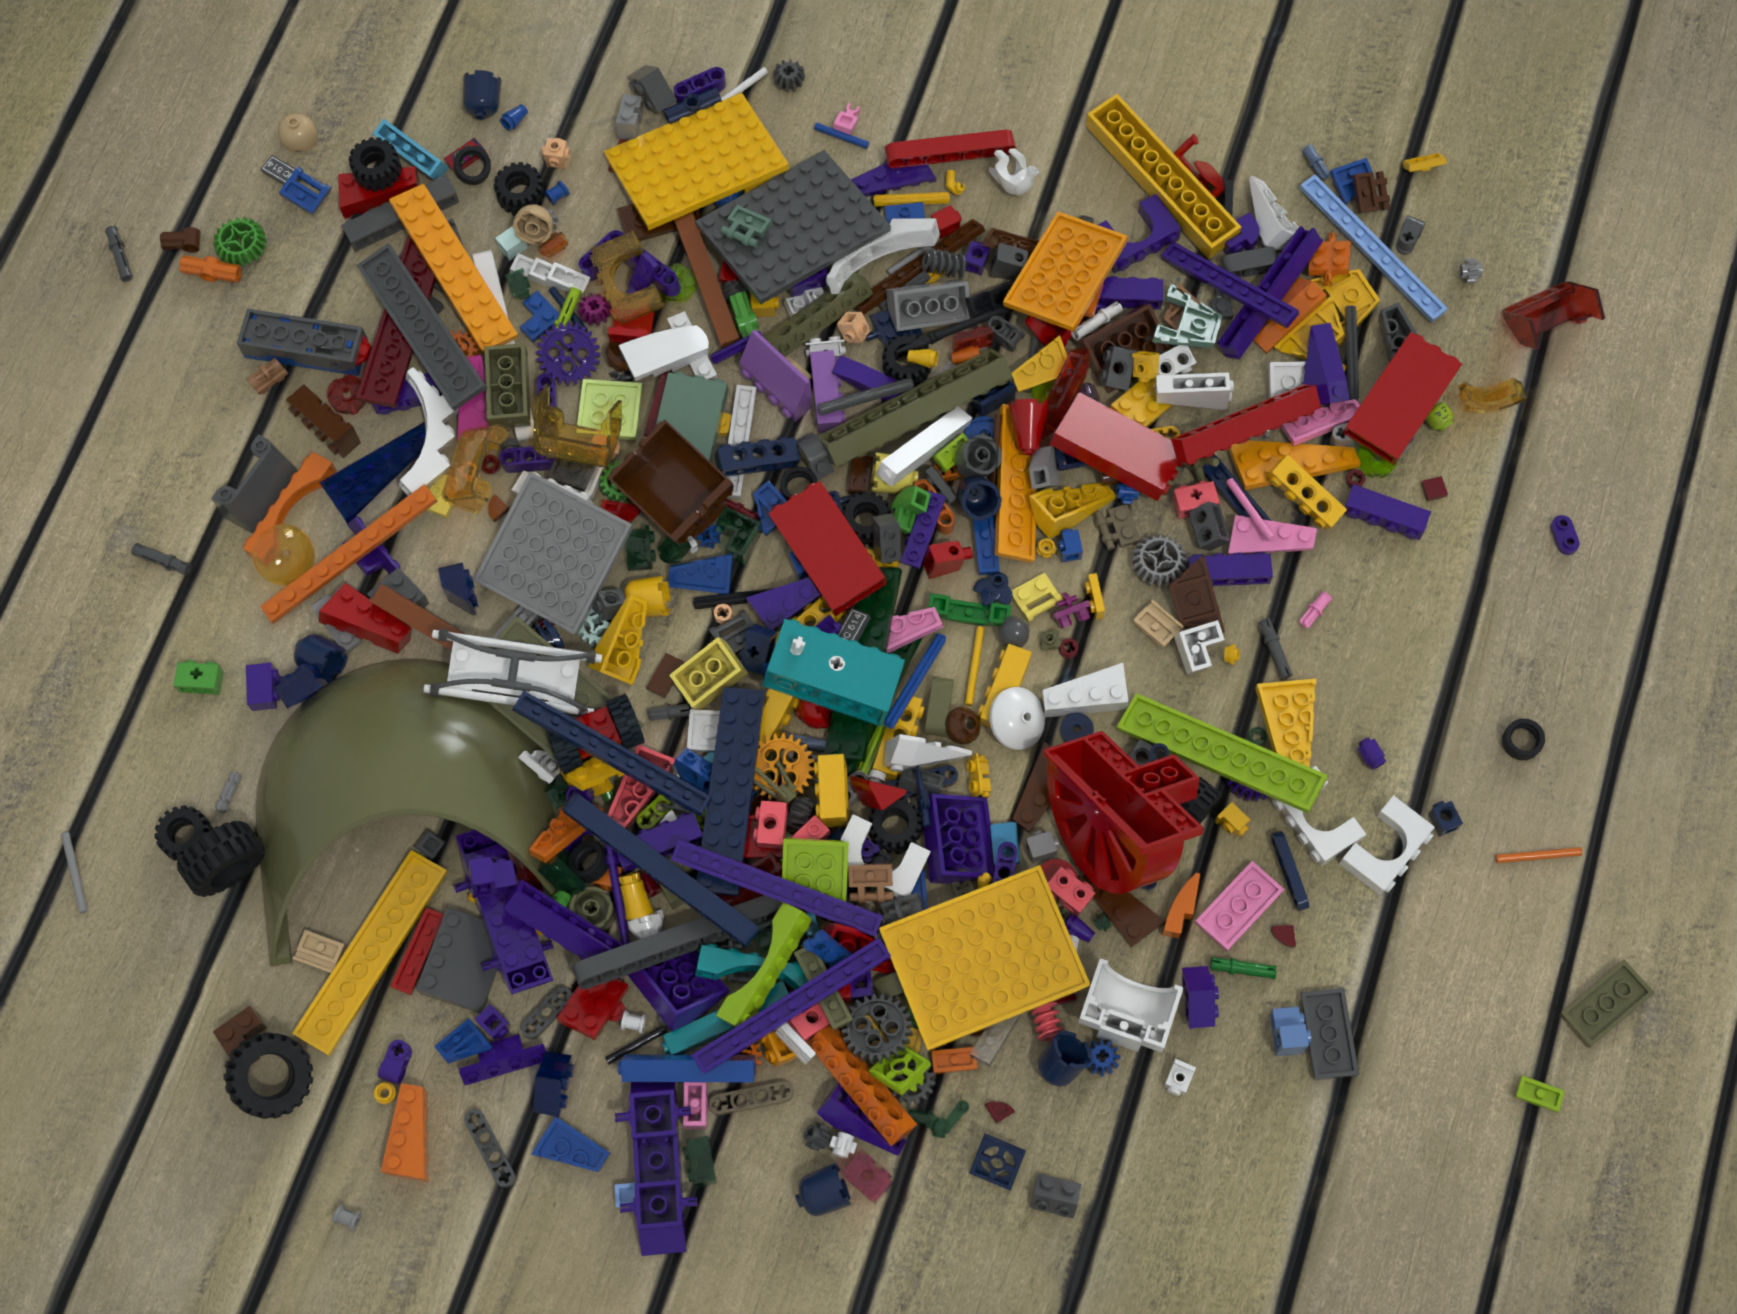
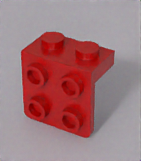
[1025,316,1083,347]

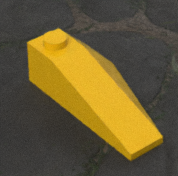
[588,594,647,685]

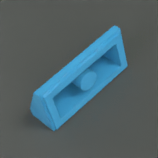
[990,822,1020,866]

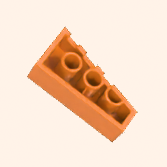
[381,1083,429,1183]

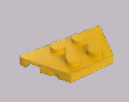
[1274,296,1345,360]

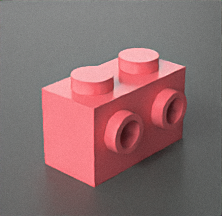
[1048,866,1095,916]

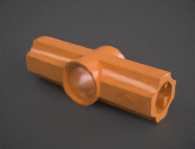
[179,255,242,283]

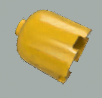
[624,575,671,617]

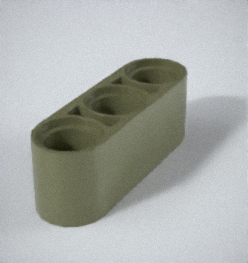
[924,677,954,737]

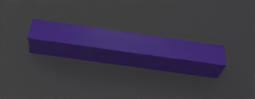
[1217,226,1323,360]

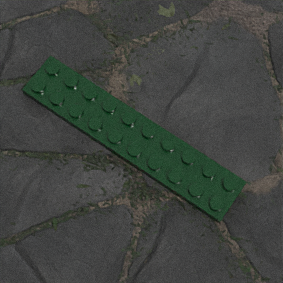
[824,567,902,762]

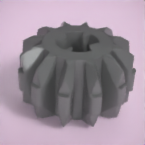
[773,58,805,93]
[787,796,816,832]

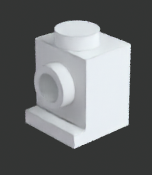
[1164,1059,1196,1096]

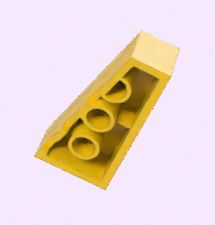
[759,689,800,760]

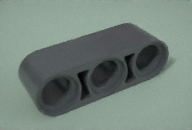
[1220,247,1278,278]

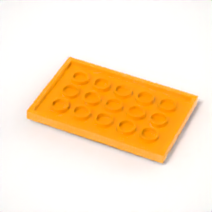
[1003,211,1128,332]

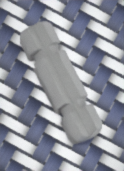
[215,772,242,812]

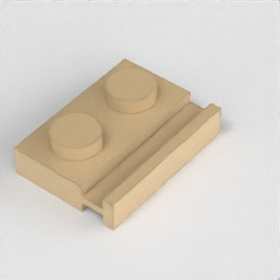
[1132,600,1184,649]
[293,930,346,973]

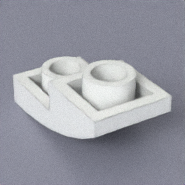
[783,287,825,317]

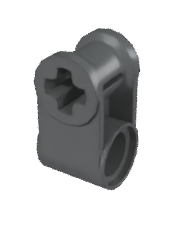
[1396,215,1426,255]
[987,316,1025,352]

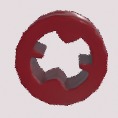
[1346,469,1366,488]
[1059,638,1078,659]

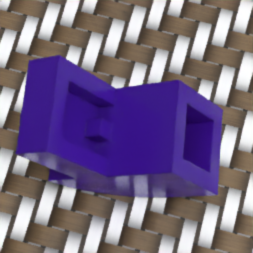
[1223,212,1259,255]

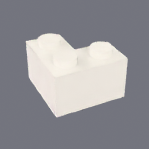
[1174,620,1225,675]

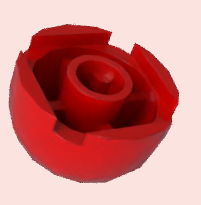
[797,699,833,729]

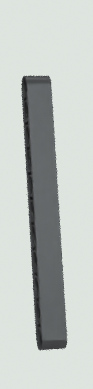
[572,895,801,989]

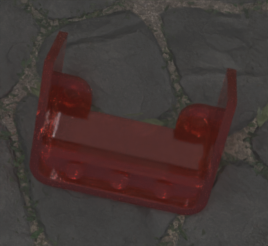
[1502,282,1606,350]

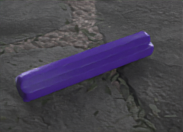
[710,331,763,364]

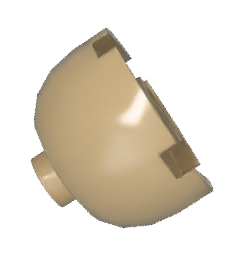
[278,113,318,152]
[513,204,553,244]

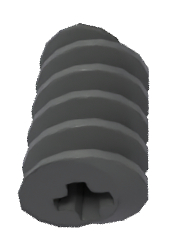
[922,248,966,279]

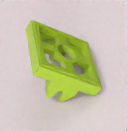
[869,1045,931,1096]

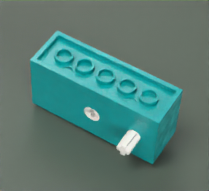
[762,619,905,727]

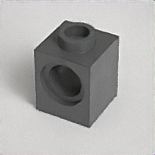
[593,588,626,621]

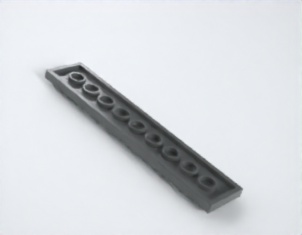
[357,243,487,411]

